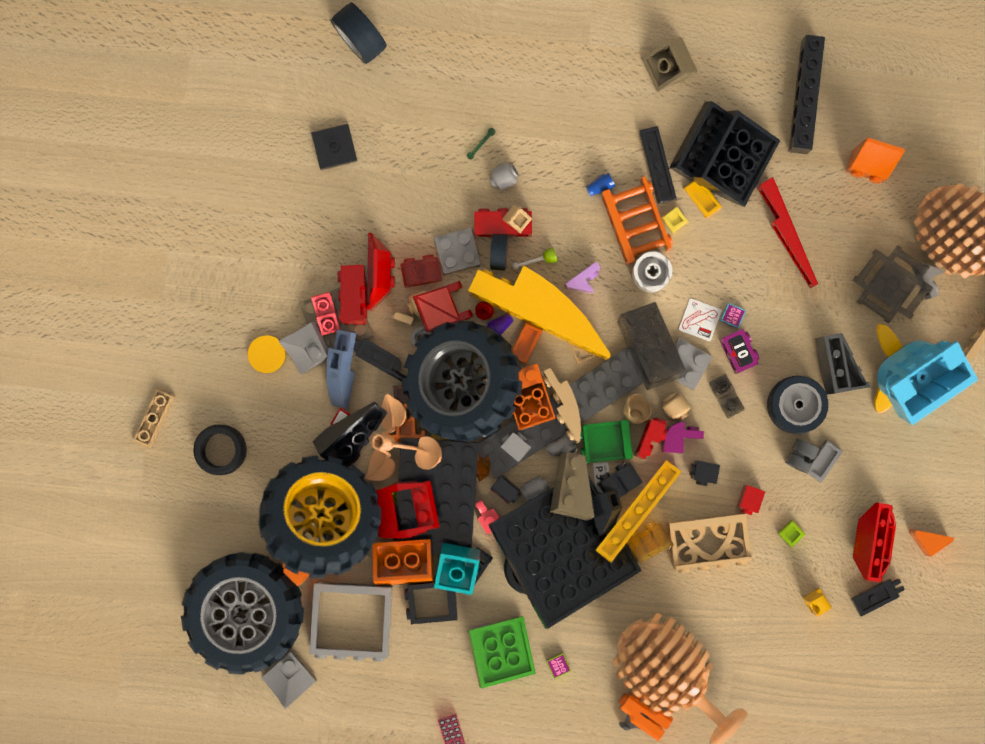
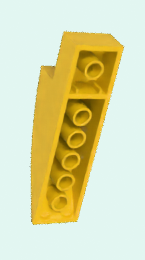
[468,266,611,360]

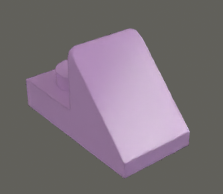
[565,262,601,294]

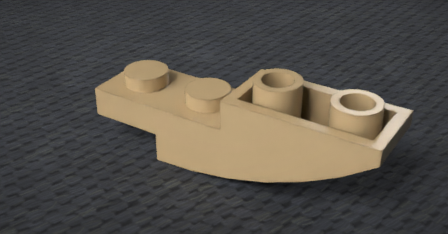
[542,368,581,444]

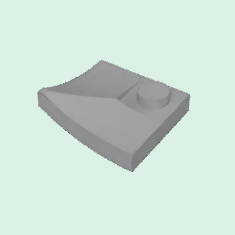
[279,322,328,374]
[262,651,317,709]

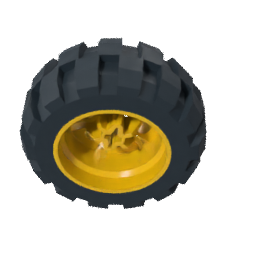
[258,455,381,578]

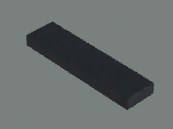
[639,126,677,204]

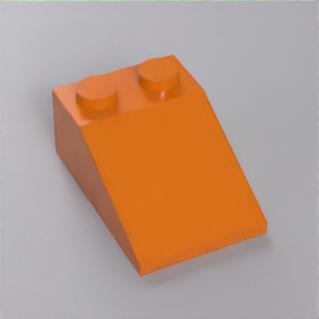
[846,137,905,184]

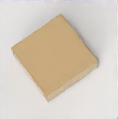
[393,312,415,326]

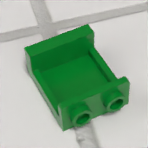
[580,420,633,463]

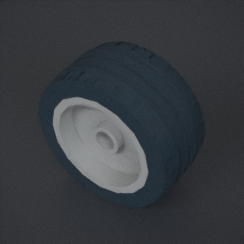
[330,2,387,64]
[767,376,829,434]

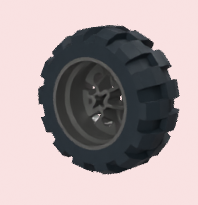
[402,320,523,442]

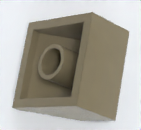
[642,37,697,92]

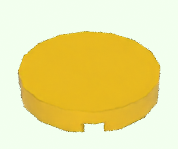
[247,335,286,374]

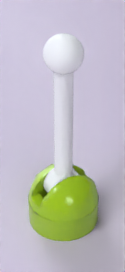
[512,247,558,270]

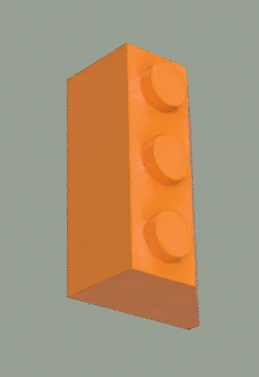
[372,539,434,586]

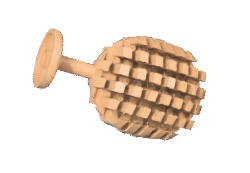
[913,182,985,278]
[612,613,747,744]

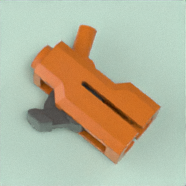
[618,692,673,741]

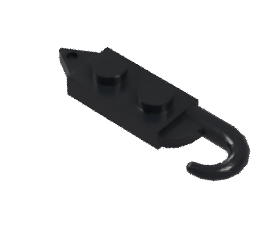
[354,339,407,382]

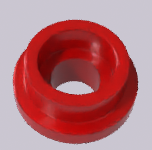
[475,301,494,320]

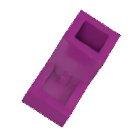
[662,422,704,453]

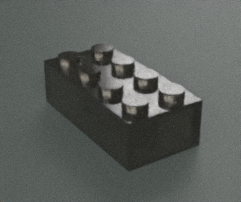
[617,302,686,390]

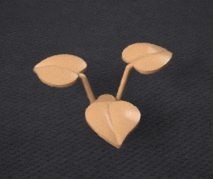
[365,394,442,481]

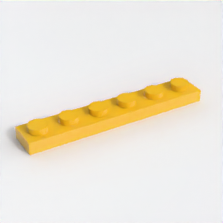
[596,460,682,563]

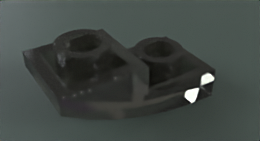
[709,374,745,419]

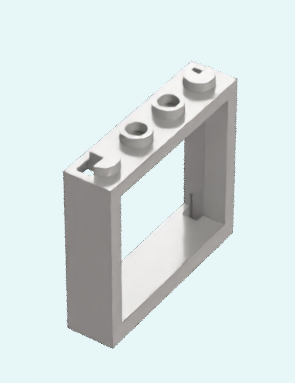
[310,582,393,661]

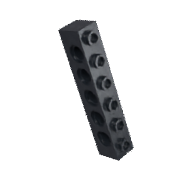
[789,35,825,154]

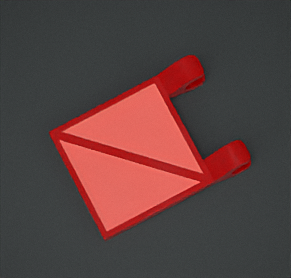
[413,281,473,333]

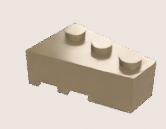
[550,452,594,520]

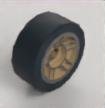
[490,234,508,271]

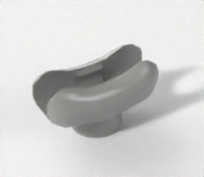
[546,433,578,457]

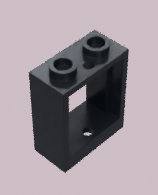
[404,581,458,625]

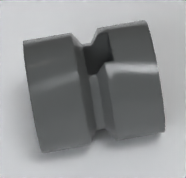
[785,438,819,474]

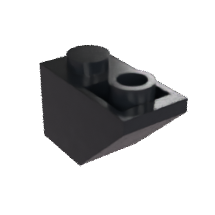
[591,489,622,535]

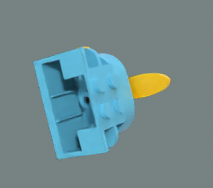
[873,324,978,425]

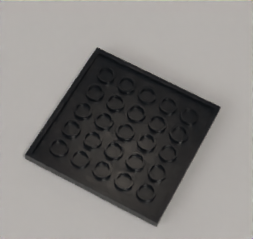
[488,475,642,629]

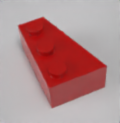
[337,264,368,325]

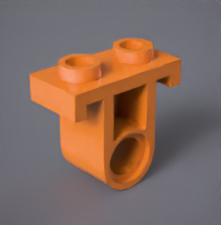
[388,404,426,443]

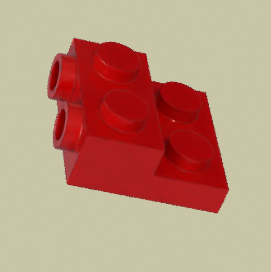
[634,417,668,459]

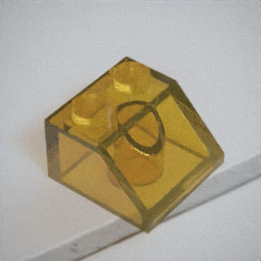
[627,521,674,563]

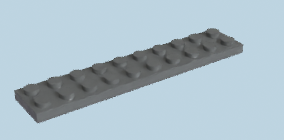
[478,343,656,479]

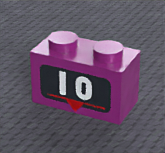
[719,329,760,374]

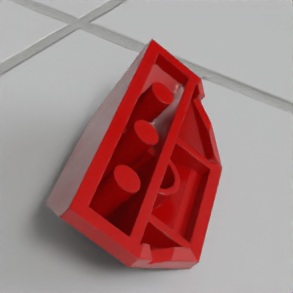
[367,233,396,311]
[853,502,896,582]

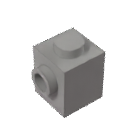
[500,432,531,462]

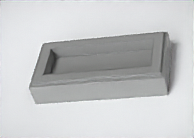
[808,440,843,483]

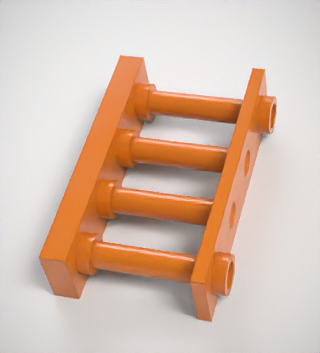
[601,176,673,266]

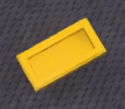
[683,181,722,219]

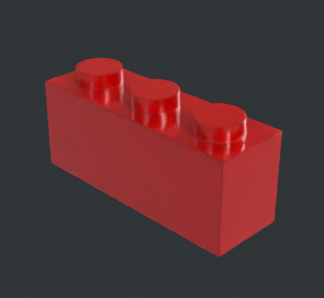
[474,208,532,237]

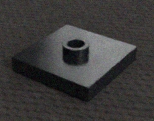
[312,124,358,170]

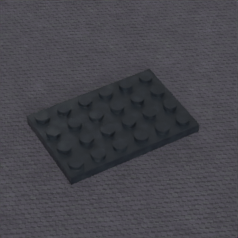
[395,437,479,555]

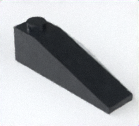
[312,401,388,467]

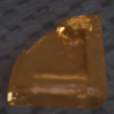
[477,456,490,482]

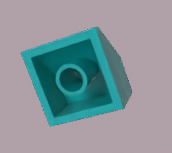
[434,543,481,595]

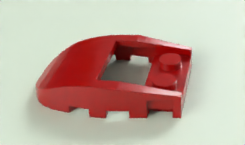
[376,481,439,539]

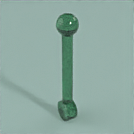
[467,128,495,160]

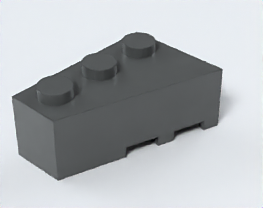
[815,333,871,395]

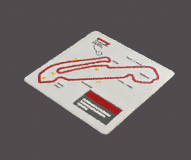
[679,299,722,341]

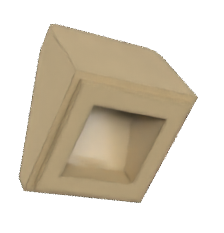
[503,205,532,234]

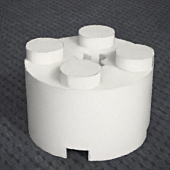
[632,252,672,293]

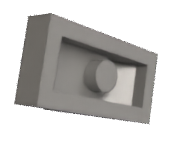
[911,261,945,300]

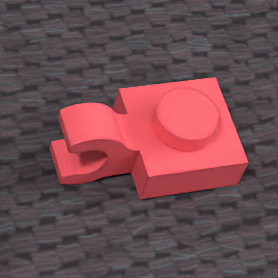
[475,500,500,535]

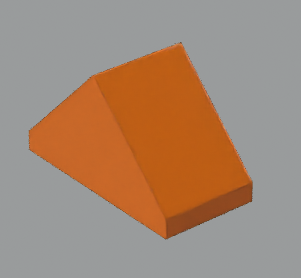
[909,529,954,557]

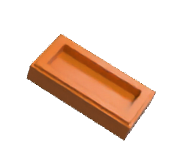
[512,322,543,364]

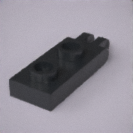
[850,579,905,617]

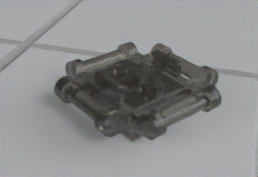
[852,245,934,324]

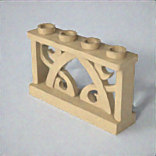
[667,513,752,573]

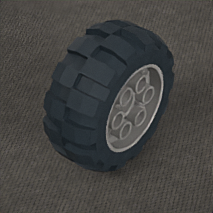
[181,552,304,675]

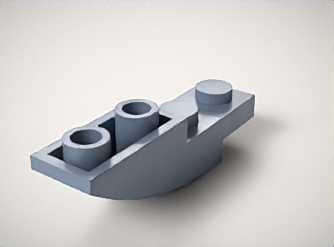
[326,329,356,409]

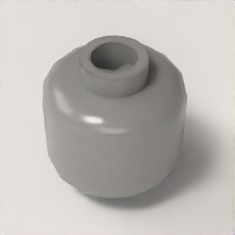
[489,162,519,190]

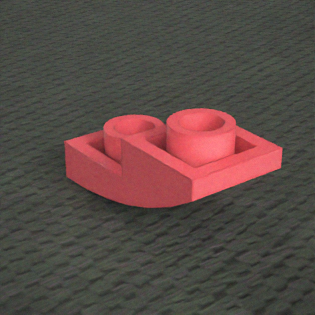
[311,291,341,336]

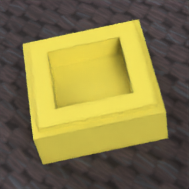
[661,207,688,234]

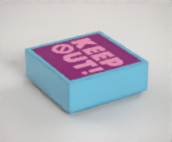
[720,303,746,329]

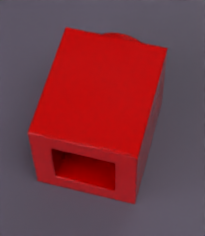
[737,485,766,515]

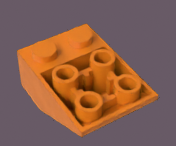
[513,364,556,431]

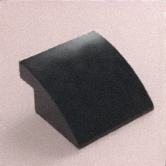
[669,101,781,207]

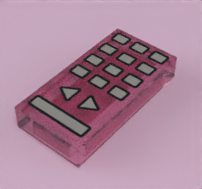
[438,714,466,744]

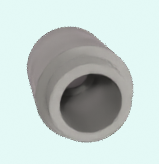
[520,476,550,502]

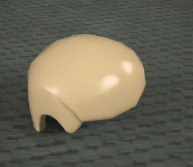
[623,393,652,424]

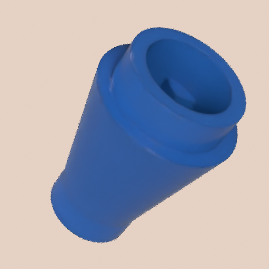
[586,173,615,196]

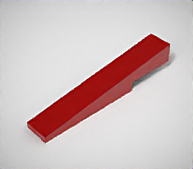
[757,177,818,288]

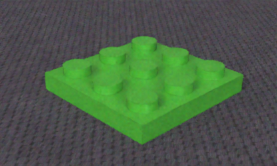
[467,616,536,688]

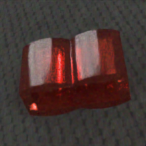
[400,254,442,288]

